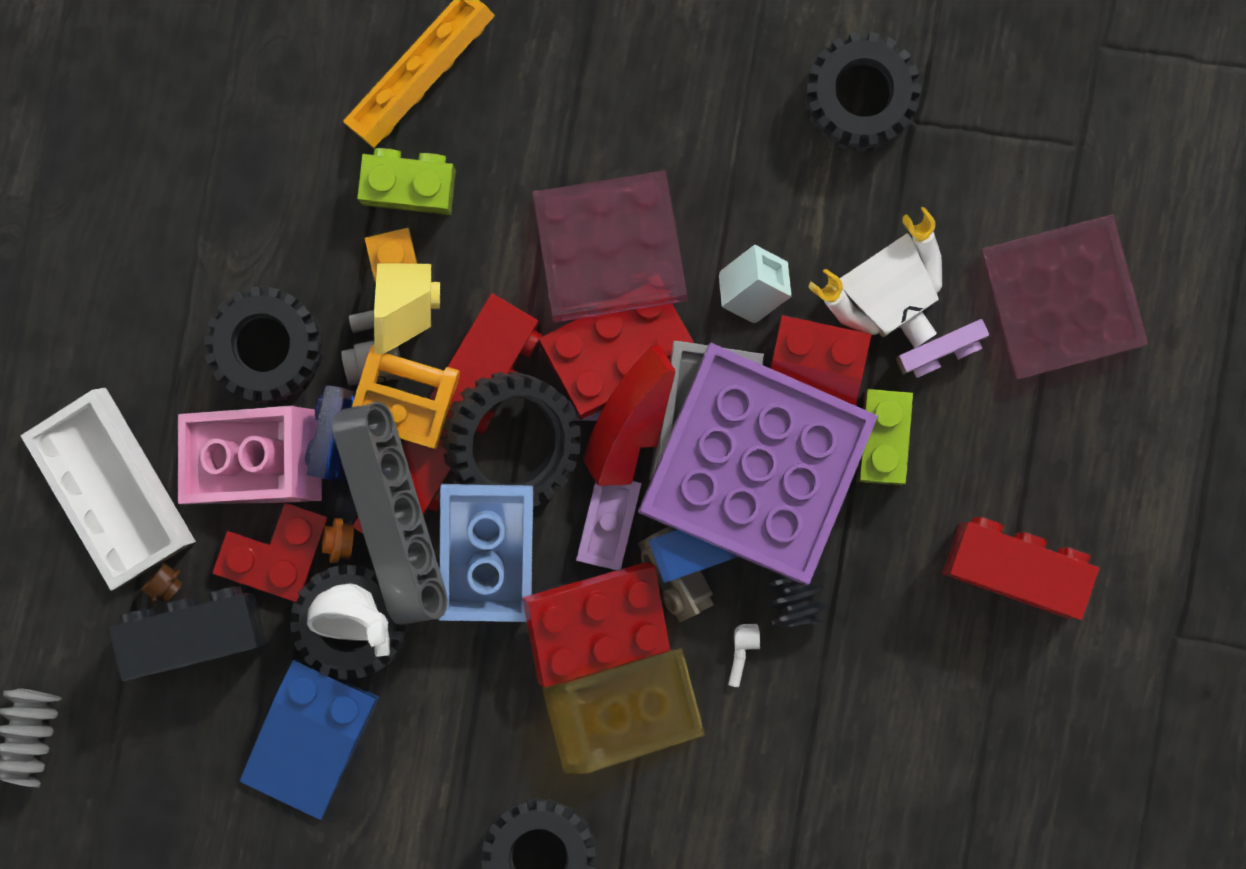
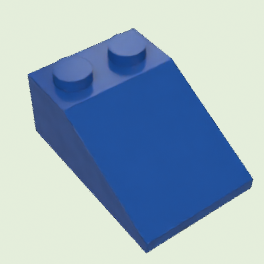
[240,658,380,820]

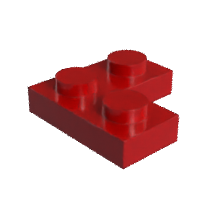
[212,503,329,602]

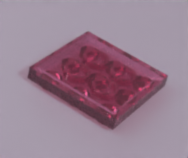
[533,170,688,322]
[981,214,1149,380]

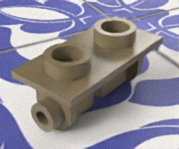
[637,526,714,622]

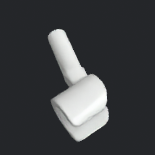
[728,624,760,687]

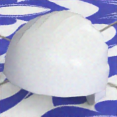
[307,584,390,657]

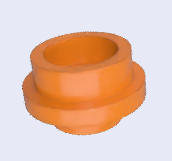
[322,518,354,563]

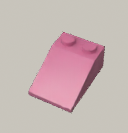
[178,406,322,504]

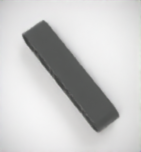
[332,402,448,625]

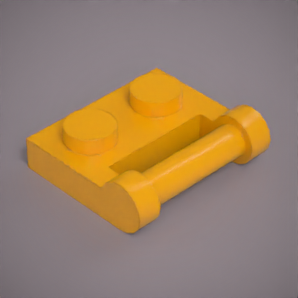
[352,345,460,449]

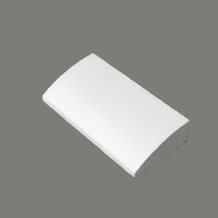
[21,388,196,591]

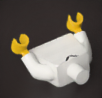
[809,207,942,348]

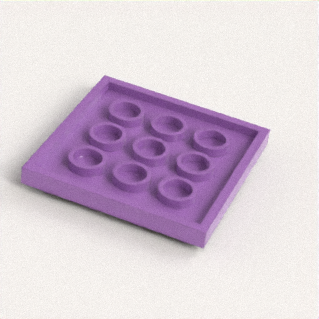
[638,343,878,585]

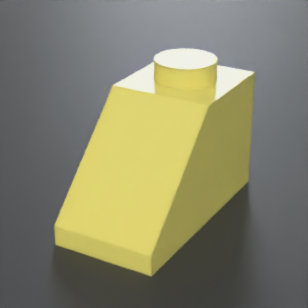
[374,263,440,354]

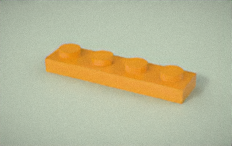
[343,0,495,148]

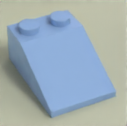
[439,484,533,622]

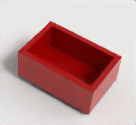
[942,516,1100,620]

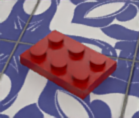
[539,279,694,420]
[522,562,670,688]

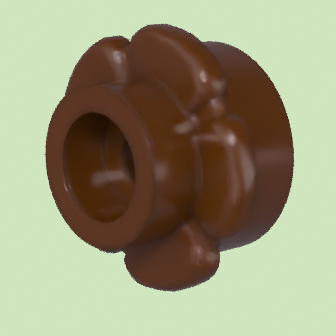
[141,563,182,604]

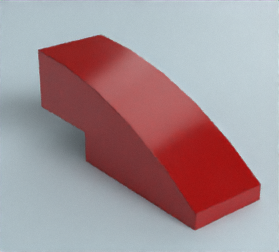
[583,346,676,486]

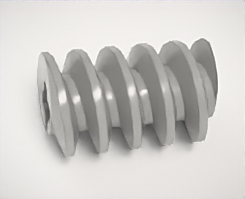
[0,688,62,787]

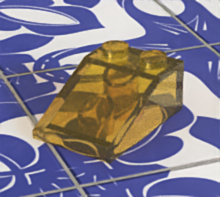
[541,648,705,774]

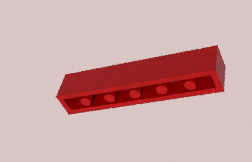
[352,293,542,534]

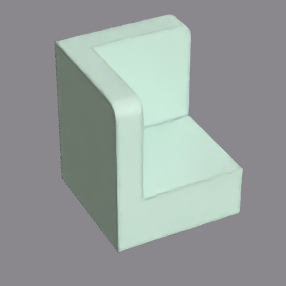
[719,245,792,323]

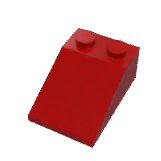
[770,315,871,406]

